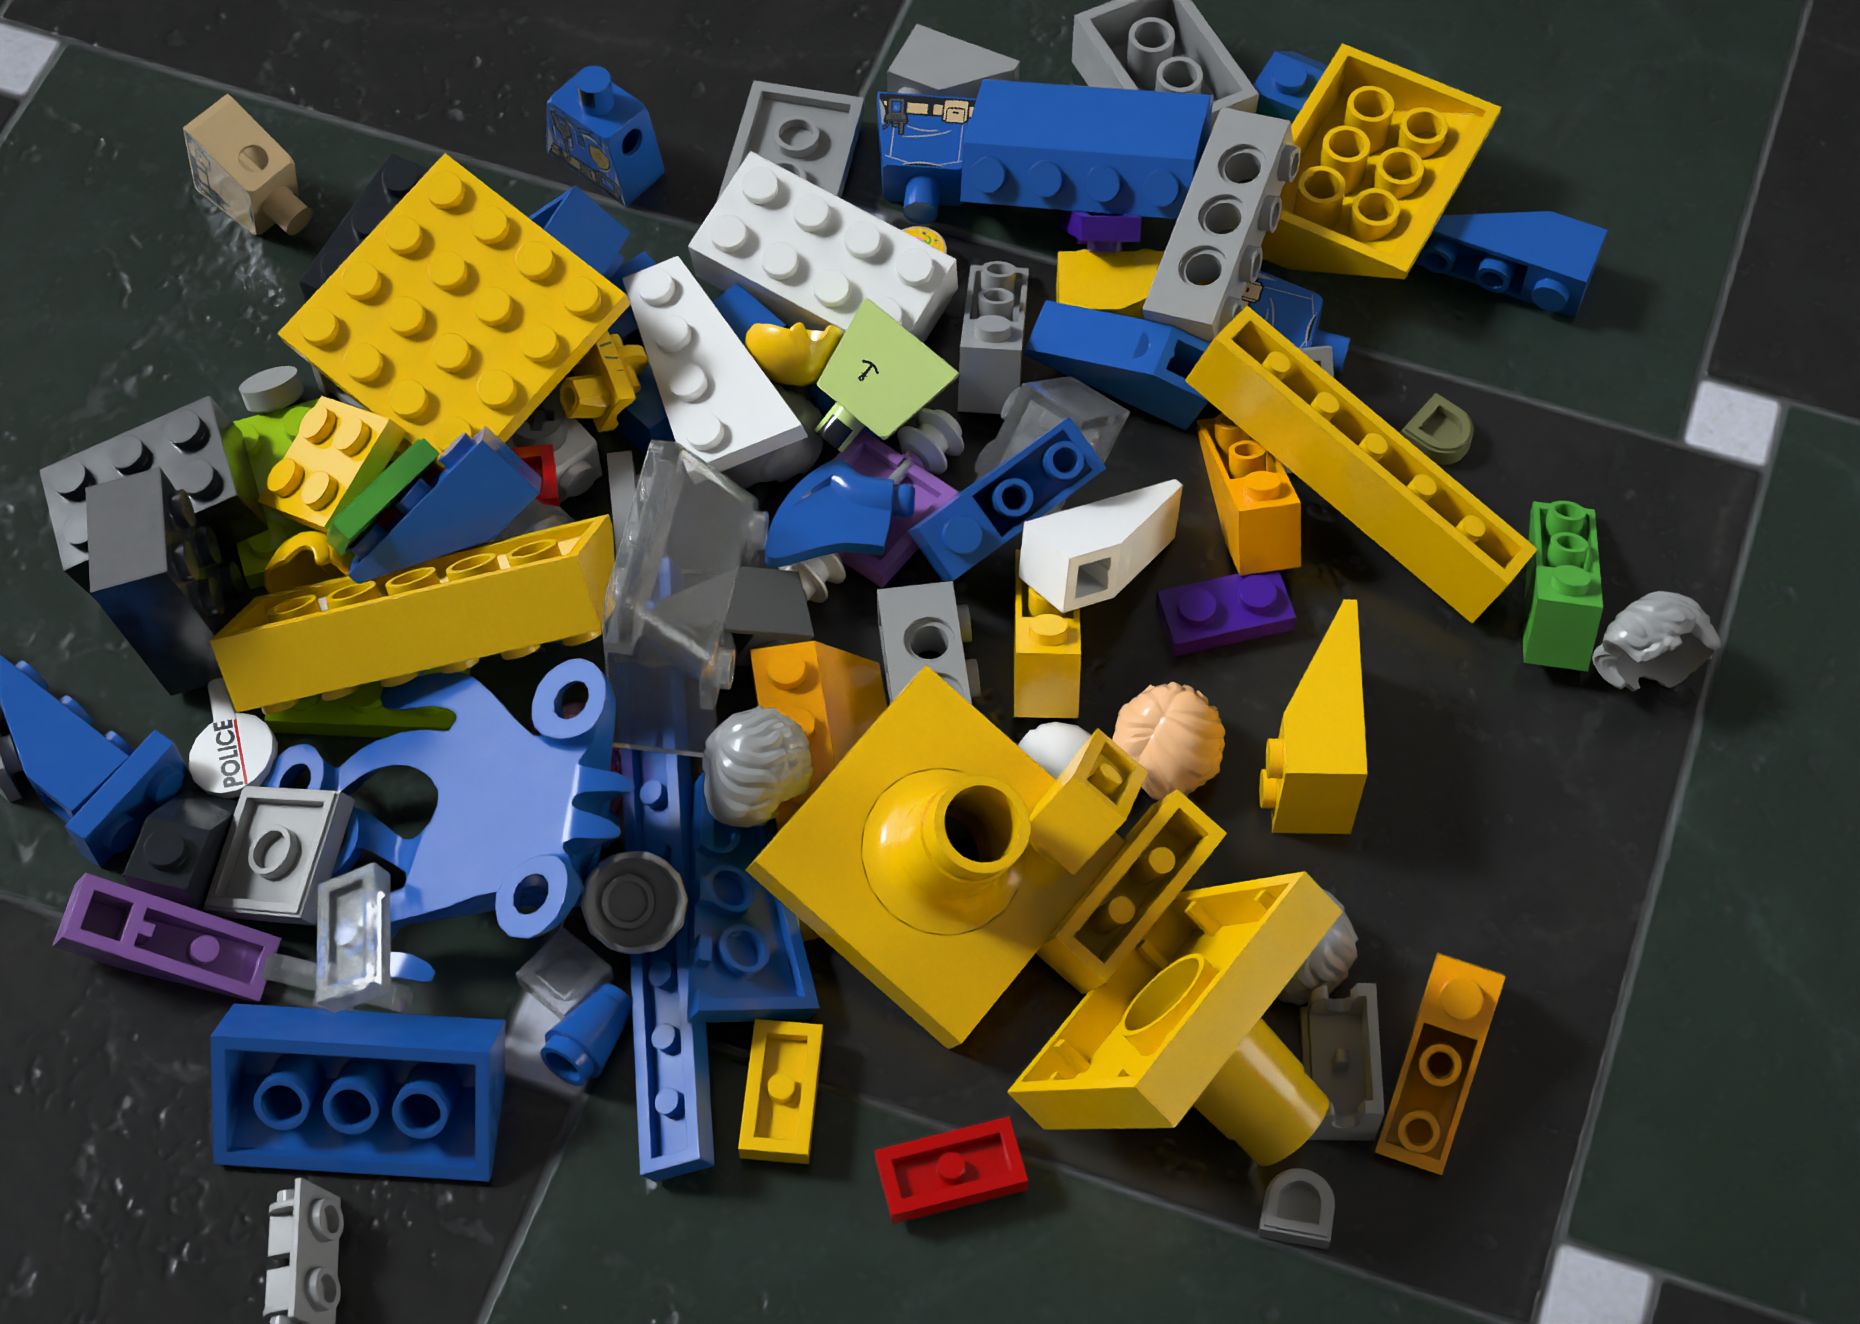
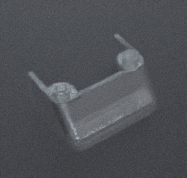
[603,439,769,758]

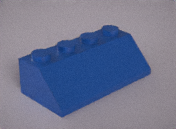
[960,79,1213,219]
[211,1004,505,1181]

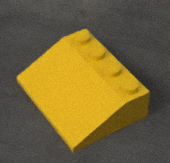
[1260,43,1502,279]

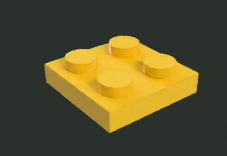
[257,396,407,534]

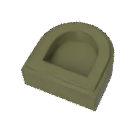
[1400,393,1474,465]

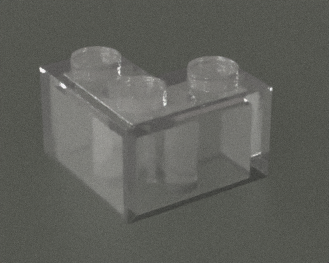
[974,376,1130,517]

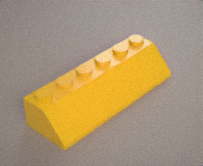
[210,514,617,714]

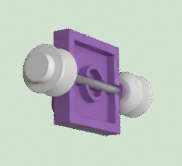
[778,408,964,603]

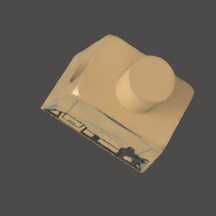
[183,93,313,235]

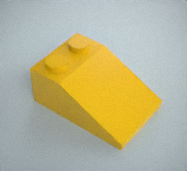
[1259,599,1368,834]

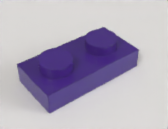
[1060,210,1141,252]
[1156,570,1296,657]

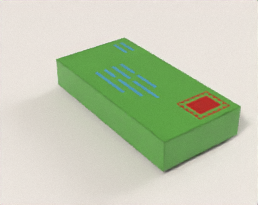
[326,438,440,556]

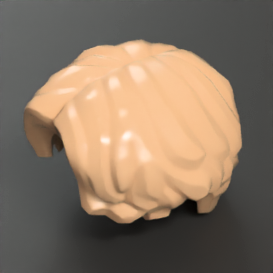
[1112,682,1225,800]

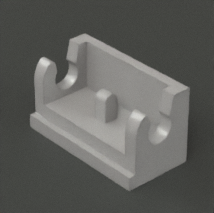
[1299,983,1385,1141]

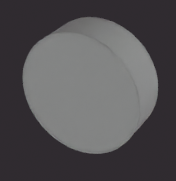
[239,366,304,413]

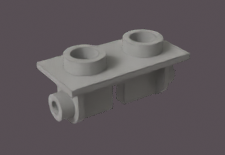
[263,1178,344,1324]

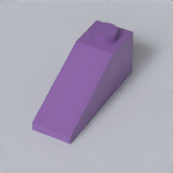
[52,873,281,1003]

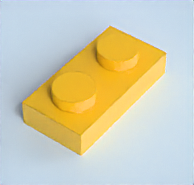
[738,1019,824,1164]

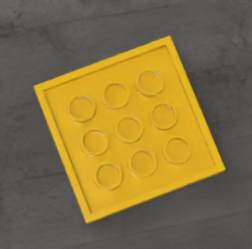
[277,153,631,470]

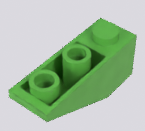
[1522,501,1603,672]

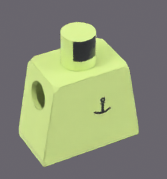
[814,297,960,453]

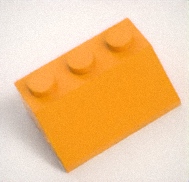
[750,641,887,833]

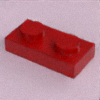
[874,1116,1028,1225]

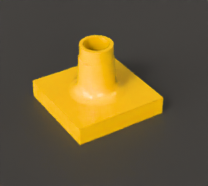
[746,665,1126,1049]
[1007,871,1343,1166]

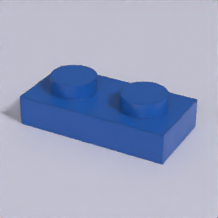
[65,730,189,868]

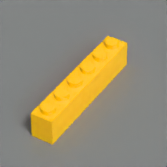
[1185,306,1537,623]

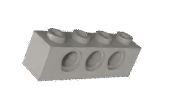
[1142,107,1301,343]
[877,581,986,840]

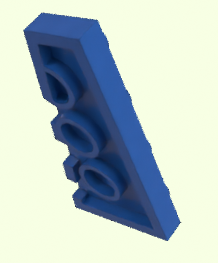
[687,772,820,1023]

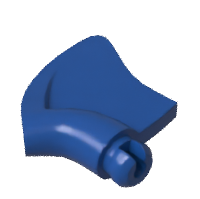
[765,458,915,568]

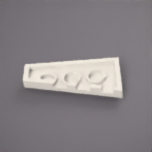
[622,256,808,483]

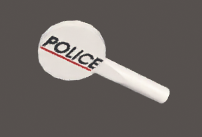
[189,678,278,799]

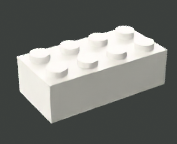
[688,151,958,343]

